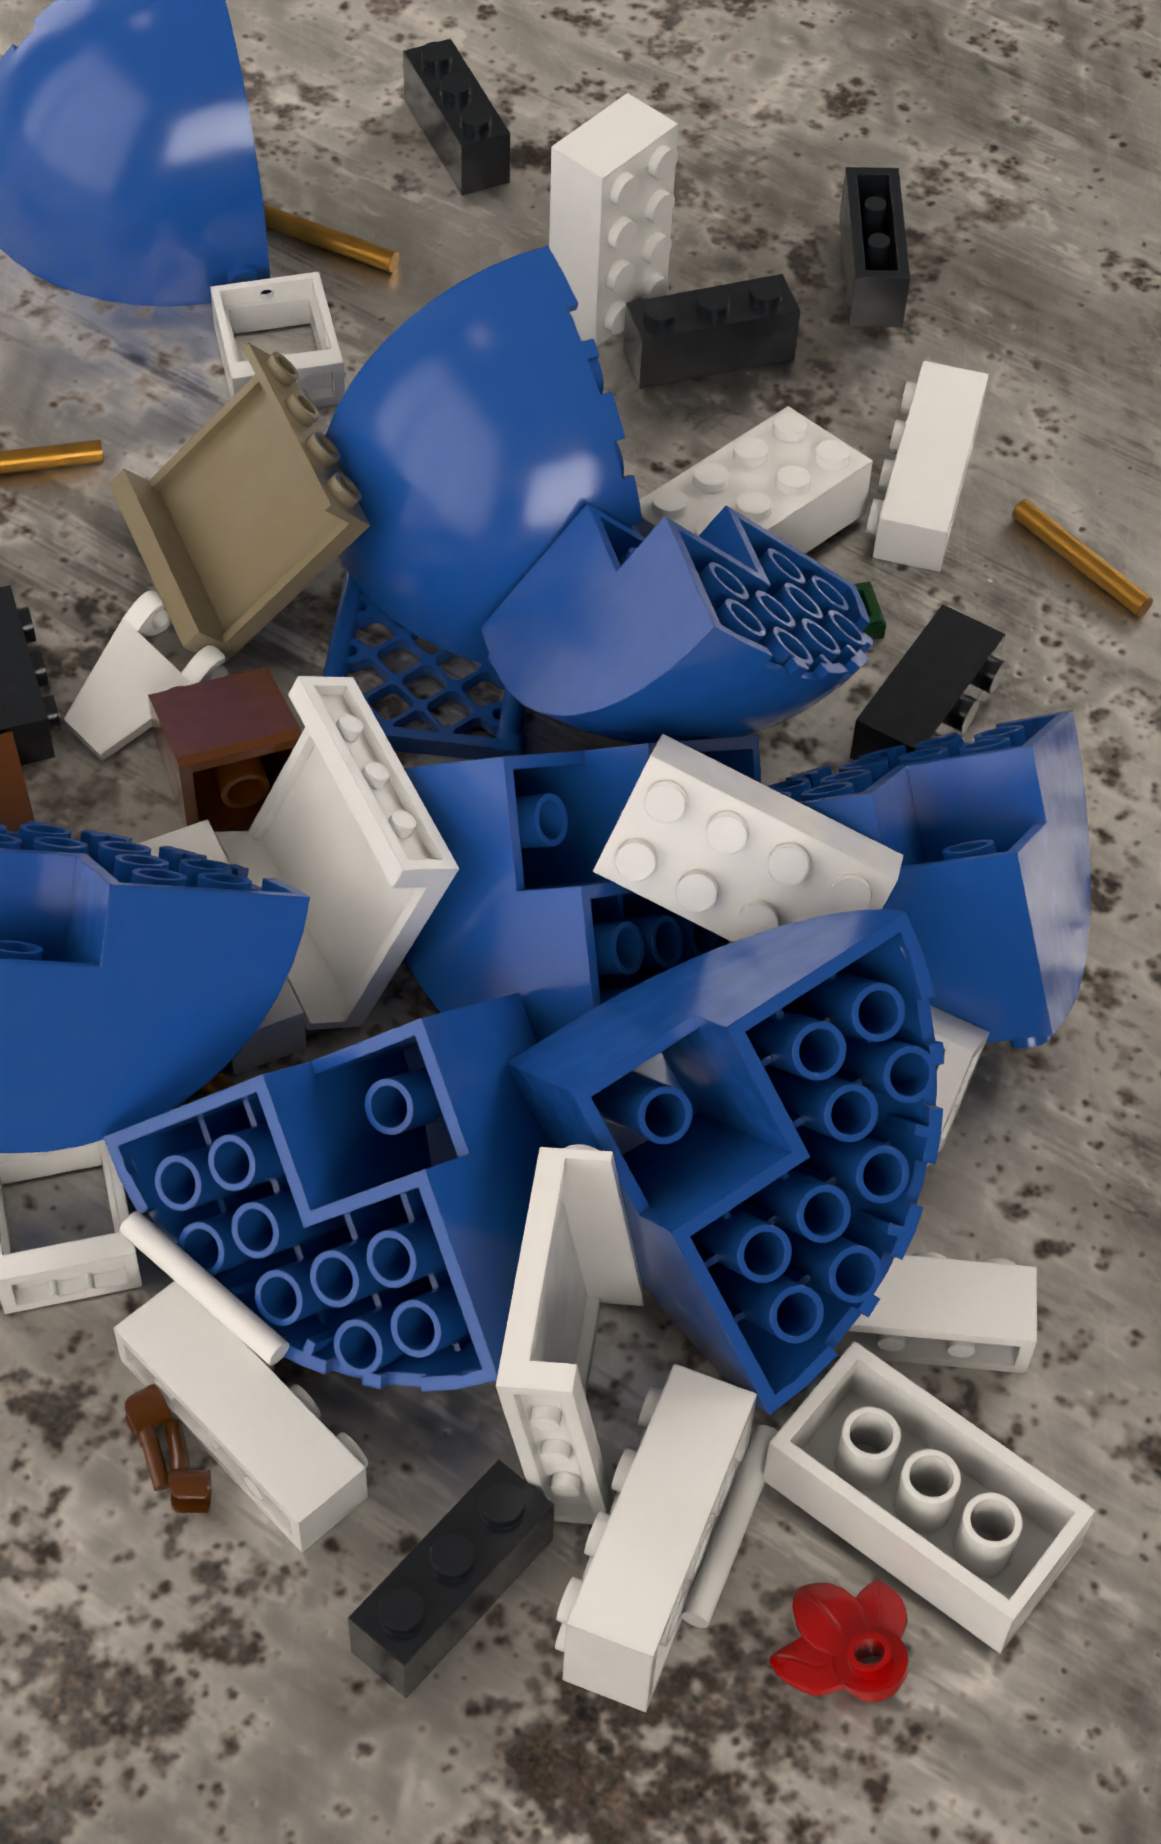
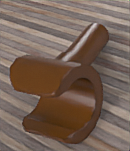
[125,1384,172,1491]
[164,1419,212,1513]

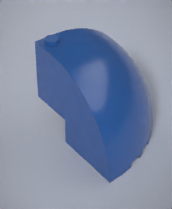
[0,0,271,307]
[326,246,643,666]
[481,503,873,744]
[767,710,1091,1048]
[404,735,761,1043]
[0,821,310,1153]
[506,909,944,1415]
[103,993,553,1392]

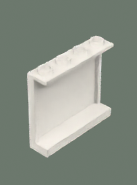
[214,676,459,1030]
[496,1144,645,1524]

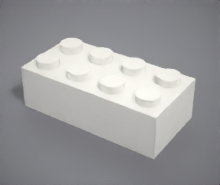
[549,93,678,347]
[636,406,873,554]
[593,734,903,942]
[763,1341,1096,1654]
[555,1364,757,1712]

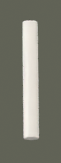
[119,1211,290,1366]
[681,1425,779,1628]

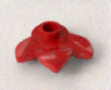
[769,1580,909,1702]

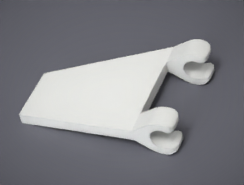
[64,590,229,762]

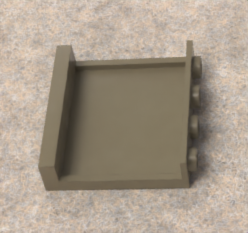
[108,342,370,665]

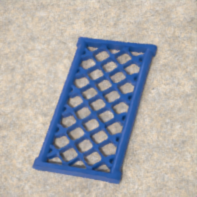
[323,569,526,760]

